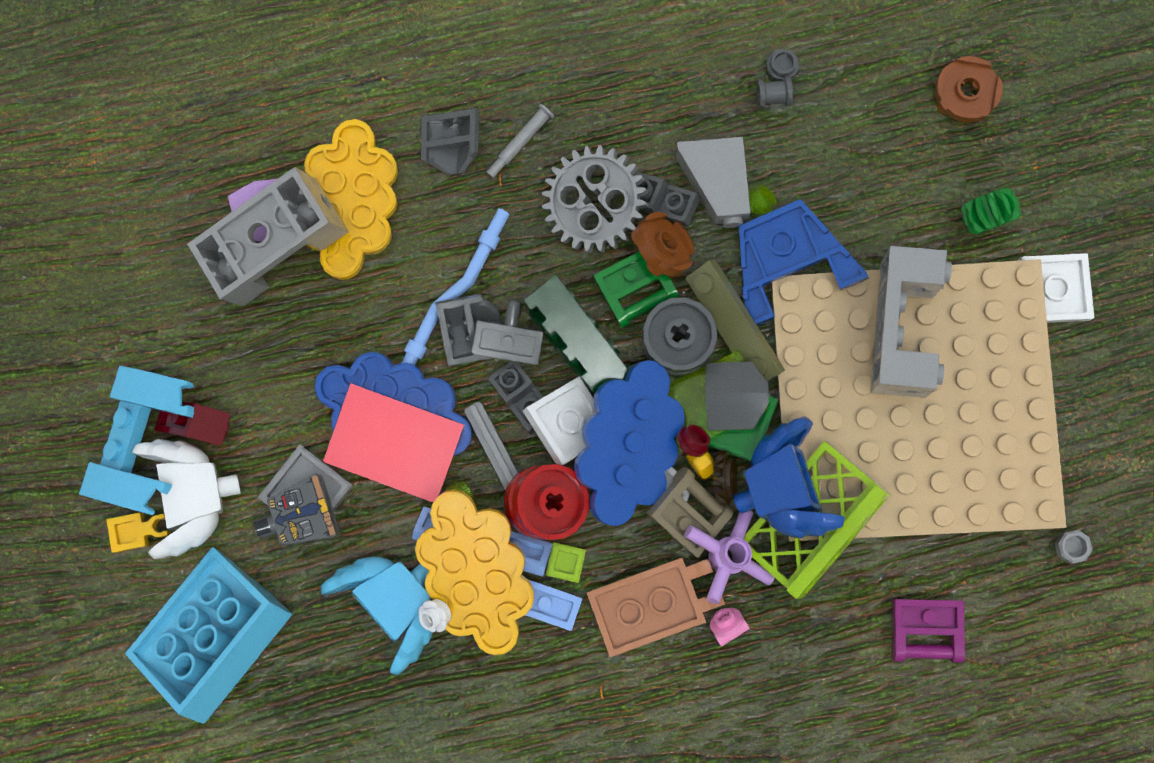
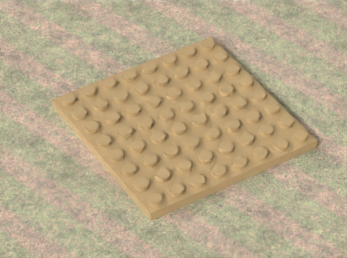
[771,259,1067,542]

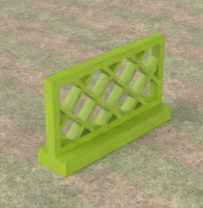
[744,441,891,599]

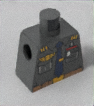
[254,473,342,546]

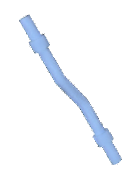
[401,208,510,365]

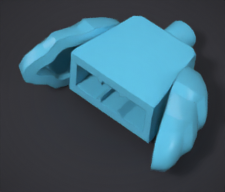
[320,557,433,675]

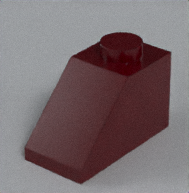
[154,401,230,446]

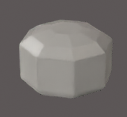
[1054,530,1092,564]

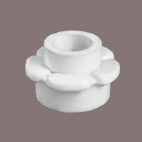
[418,599,451,632]

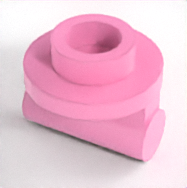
[710,608,750,647]

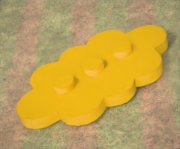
[304,119,398,280]
[415,490,535,655]

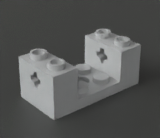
[187,167,348,306]
[871,246,952,398]

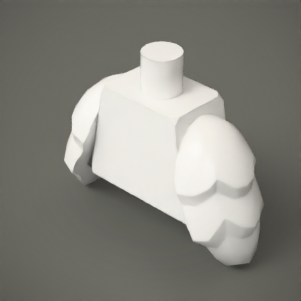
[131,439,241,559]

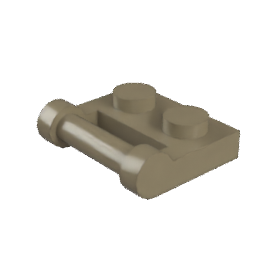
[646,467,733,558]

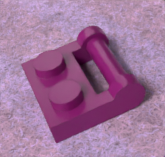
[891,599,965,663]

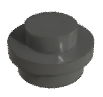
[766,49,799,81]

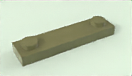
[685,259,785,382]

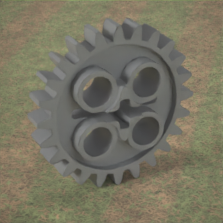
[542,145,648,253]

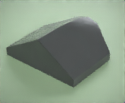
[421,108,479,175]
[435,294,501,366]
[705,362,769,431]

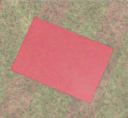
[323,383,464,502]

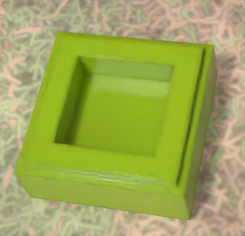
[546,542,586,583]

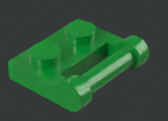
[593,251,679,329]

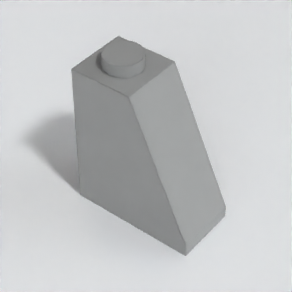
[675,137,751,228]

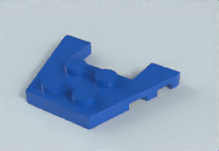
[739,199,869,326]

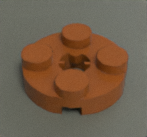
[934,56,1003,123]
[631,212,694,277]

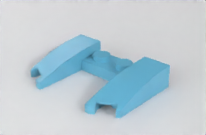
[79,365,194,515]

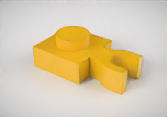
[106,513,171,553]

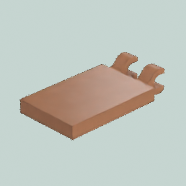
[587,558,725,657]

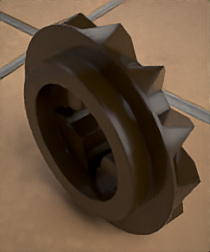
[713,451,738,505]

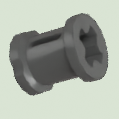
[756,76,793,109]

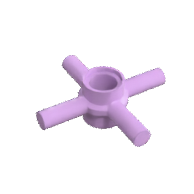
[684,511,775,604]

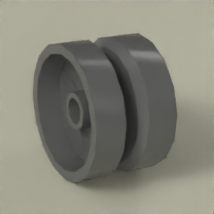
[642,297,717,377]

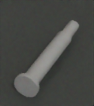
[486,104,554,178]

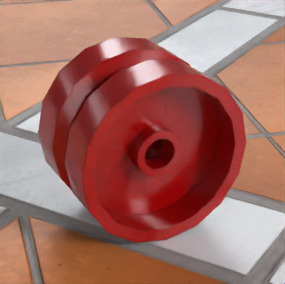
[504,464,589,540]

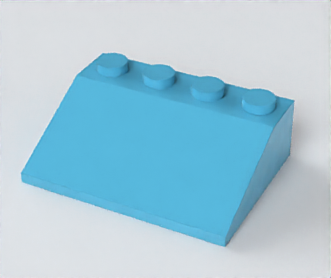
[125,547,293,724]

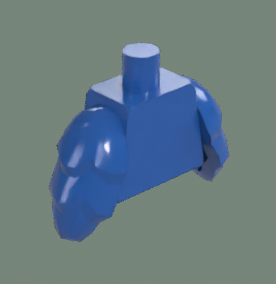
[734,416,845,538]

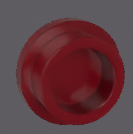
[677,424,710,457]

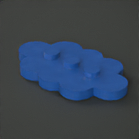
[315,352,473,455]
[574,360,685,526]

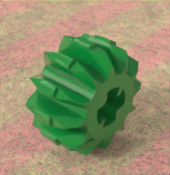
[961,188,1021,235]

